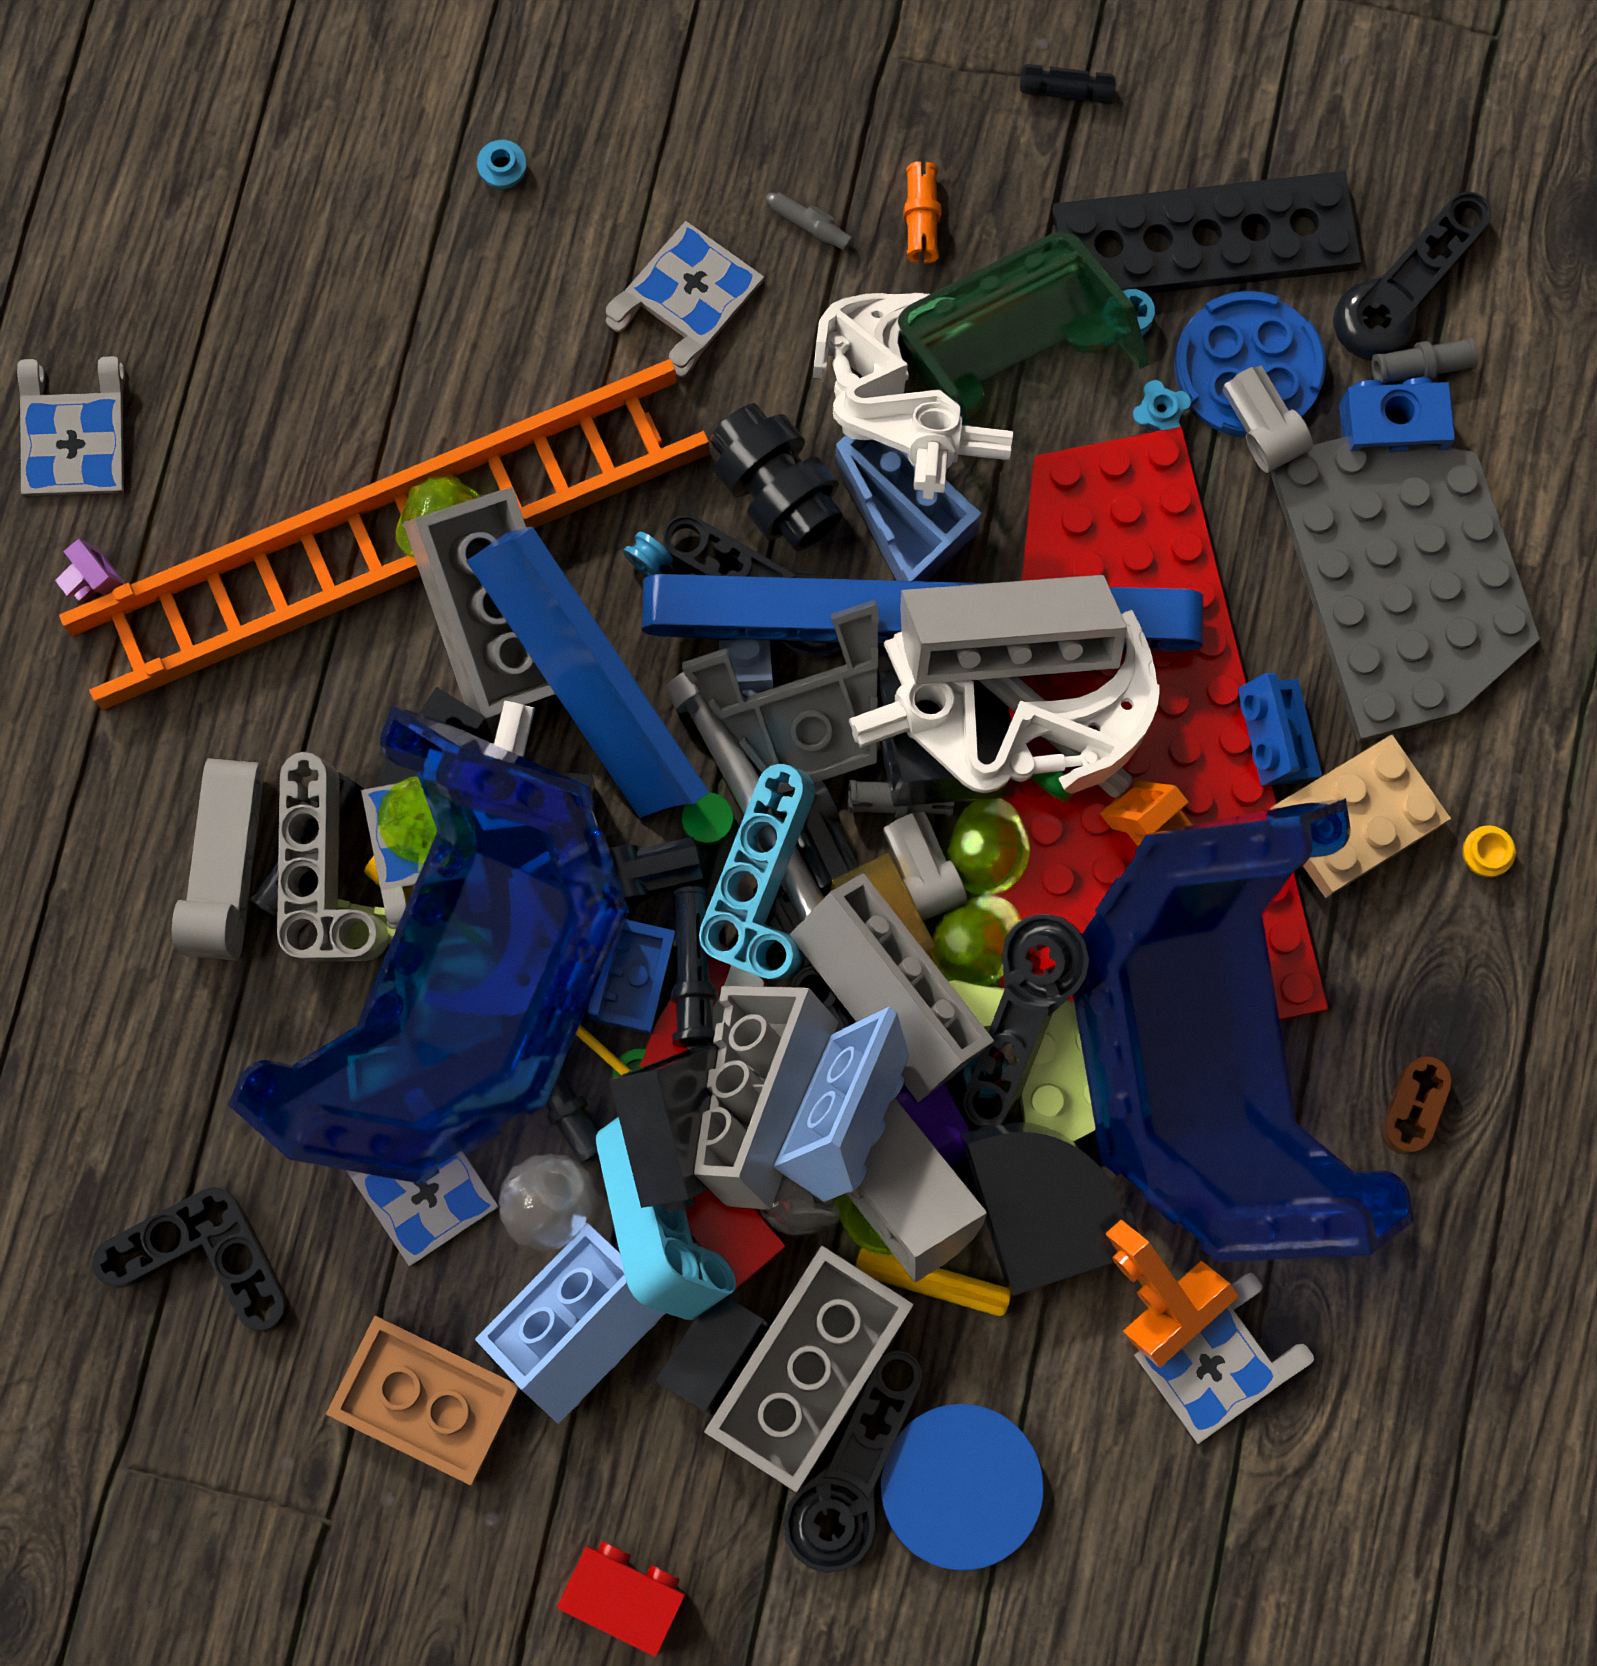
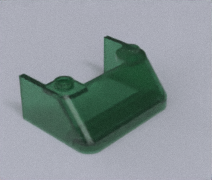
[898,232,1149,426]

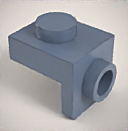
[719,639,773,697]

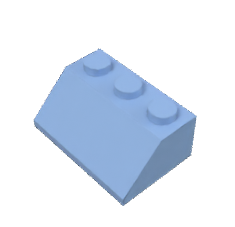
[773,1007,909,1202]
[475,1224,665,1424]

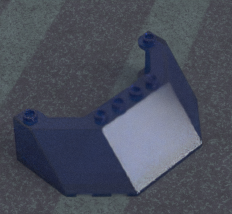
[228,705,628,1184]
[1073,798,1414,1262]

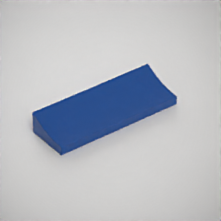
[466,527,709,818]

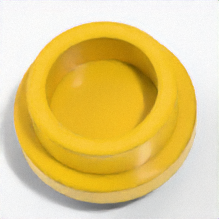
[1463,826,1516,878]

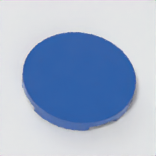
[1174,291,1326,438]
[880,1404,1043,1570]

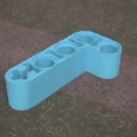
[699,764,815,980]
[596,1117,736,1320]

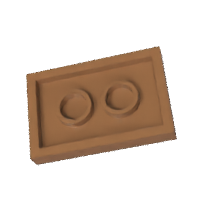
[326,1316,520,1486]

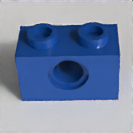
[1339,377,1455,453]

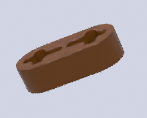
[1381,1056,1452,1155]

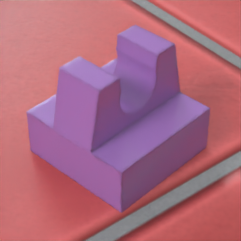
[55,539,126,603]

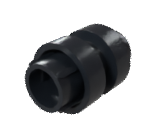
[710,403,843,551]

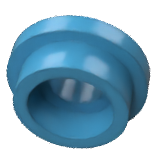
[477,140,527,189]

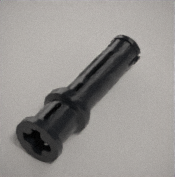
[670,886,718,1049]

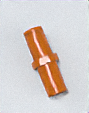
[903,162,941,264]

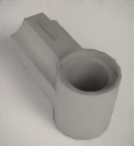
[1222,365,1313,473]
[883,811,968,922]

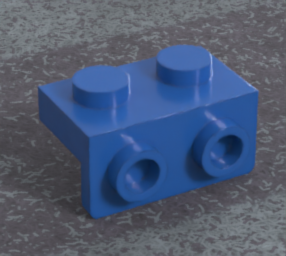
[1238,673,1322,786]
[581,912,676,1035]

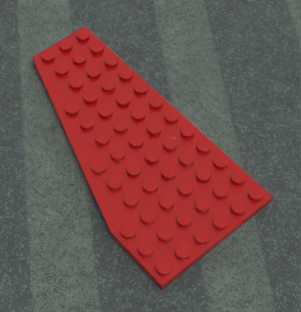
[986,427,1328,1055]

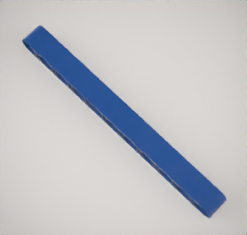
[641,574,1203,652]

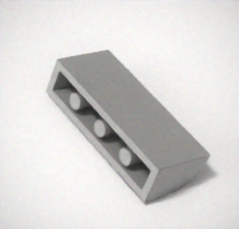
[900,575,1127,685]
[789,873,994,1102]
[846,1098,987,1283]

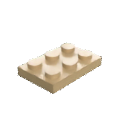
[1267,735,1451,898]

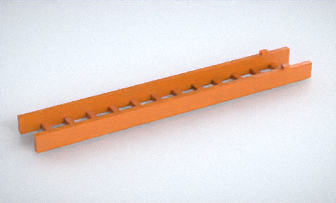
[59,359,710,711]

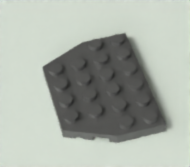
[1270,437,1540,743]

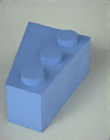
[835,435,982,582]

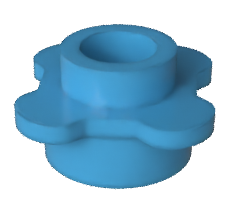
[1133,380,1191,432]

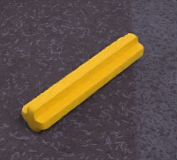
[855,1247,1011,1316]

